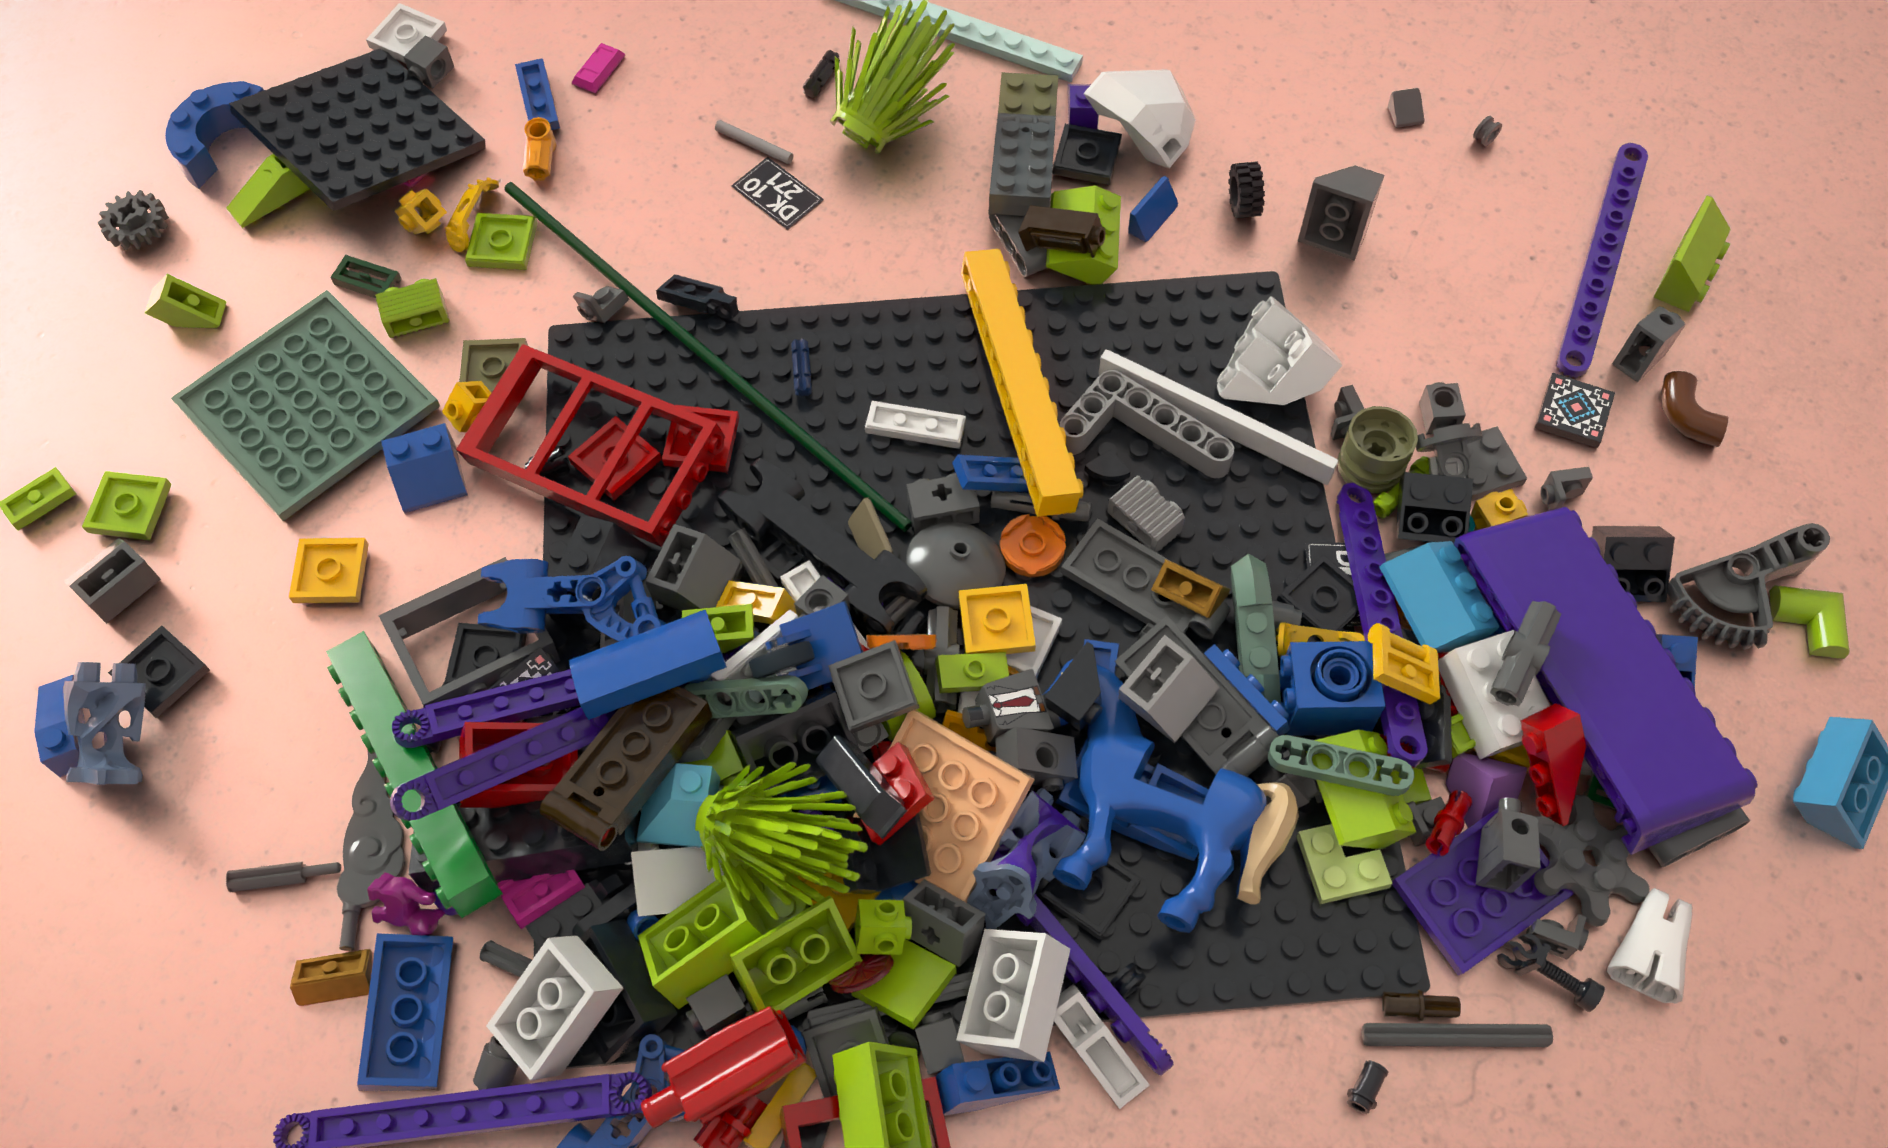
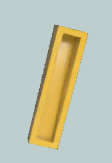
[744,1063,817,1148]

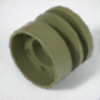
[1337,406,1418,494]

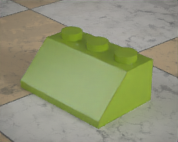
[1046,185,1121,285]
[1654,195,1731,312]
[1306,729,1416,849]
[638,875,767,1009]
[730,895,862,1012]
[832,1042,932,1148]

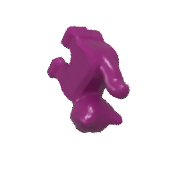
[367,873,445,936]

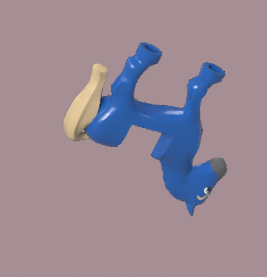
[1042,642,1299,933]

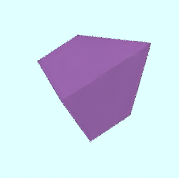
[1446,753,1527,828]

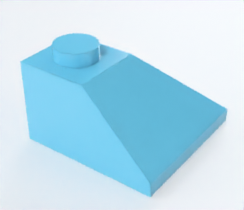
[636,763,720,848]

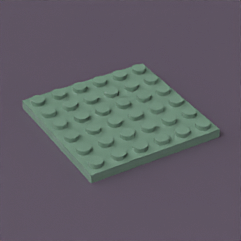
[171,290,440,521]

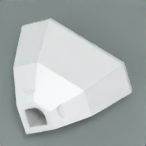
[1084,69,1196,168]
[1217,296,1342,405]

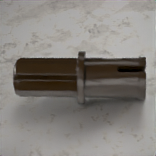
[1382,990,1461,1021]

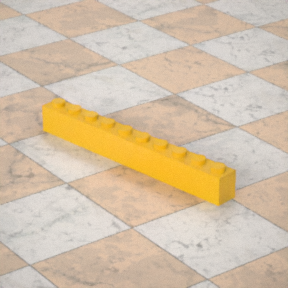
[961,249,1083,517]

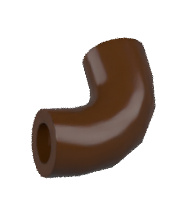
[1661,371,1728,447]

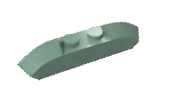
[1231,554,1281,704]

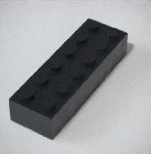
[408,800,639,893]

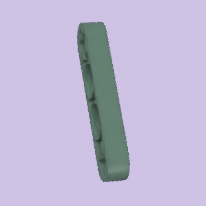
[683,675,808,718]
[1268,735,1414,796]

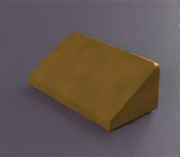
[1151,559,1231,618]
[290,949,372,1006]

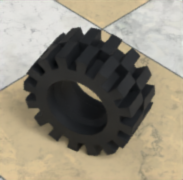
[1228,161,1265,218]

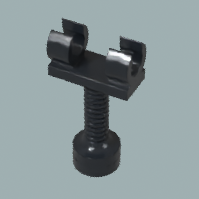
[1497,934,1605,1012]

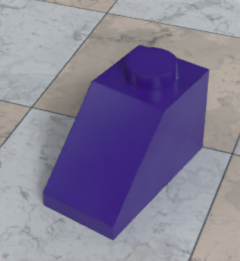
[1067,84,1099,129]

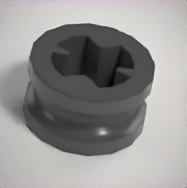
[1473,116,1502,146]

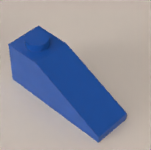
[34,674,85,777]

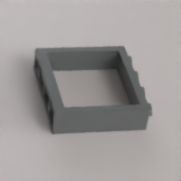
[378,557,561,708]

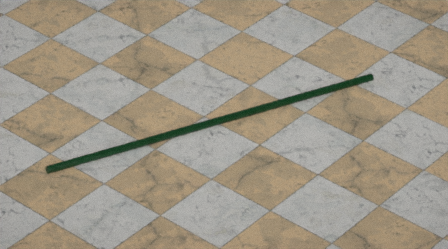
[504,182,912,532]

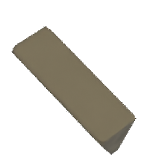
[848,498,893,559]

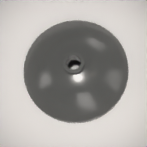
[905,522,1006,609]

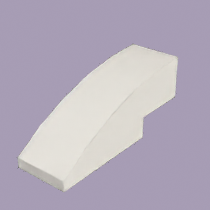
[1054,984,1150,1109]

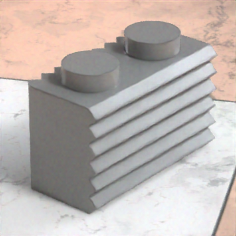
[1107,475,1185,553]

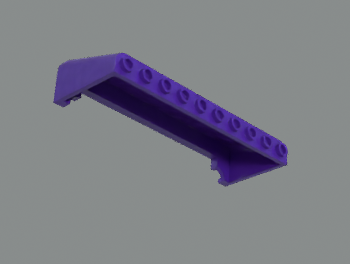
[1454,507,1758,855]

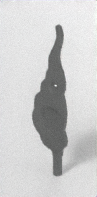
[337,750,405,951]

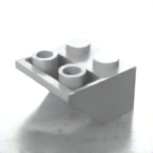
[1119,635,1220,743]

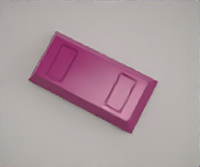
[571,43,625,94]

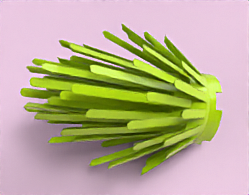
[830,0,955,154]
[695,762,868,920]

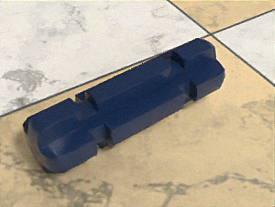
[791,339,812,397]

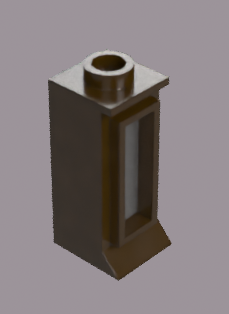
[1018,205,1106,258]

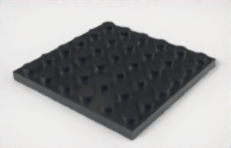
[229,49,486,211]

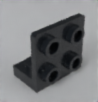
[834,813,931,894]

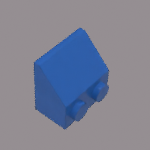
[381,423,468,513]

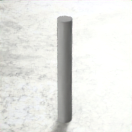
[715,120,794,164]

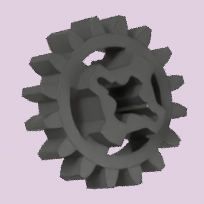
[97,190,169,250]

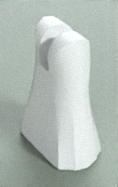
[1607,888,1692,1003]

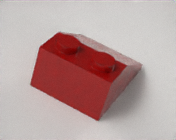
[459,722,578,808]

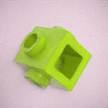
[854,899,912,955]

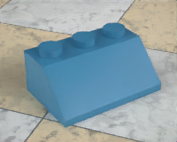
[1379,541,1499,653]
[1793,717,1888,849]

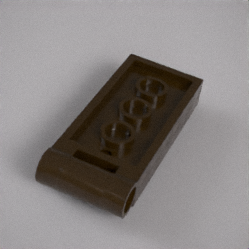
[540,686,713,851]

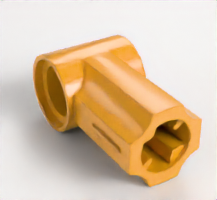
[523,117,557,181]

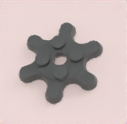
[1534,795,1650,927]

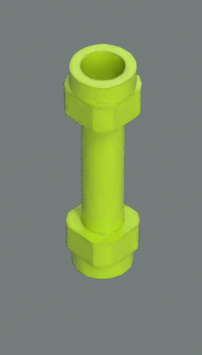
[1373,456,1430,519]

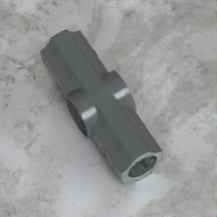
[1490,601,1561,706]
[924,606,959,713]

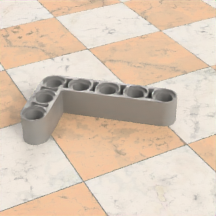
[1060,370,1234,478]

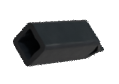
[815,735,908,839]

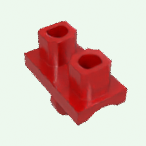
[693,1096,767,1148]

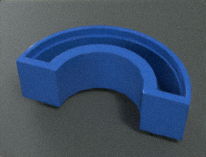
[165,81,264,189]

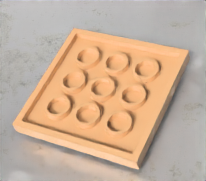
[853,709,1035,903]

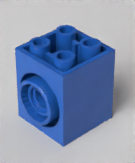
[1279,641,1385,736]

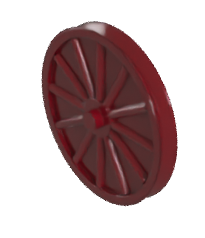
[828,954,894,993]

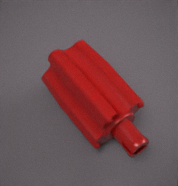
[641,1005,807,1128]

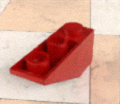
[1520,703,1586,826]

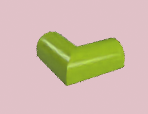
[1769,585,1850,659]

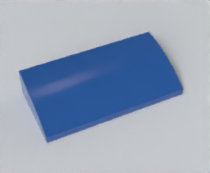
[569,610,727,720]
[357,933,453,1091]

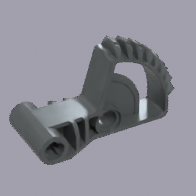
[1668,523,1830,650]

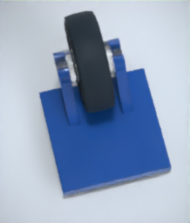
[749,601,863,690]

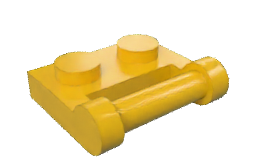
[1368,623,1440,704]

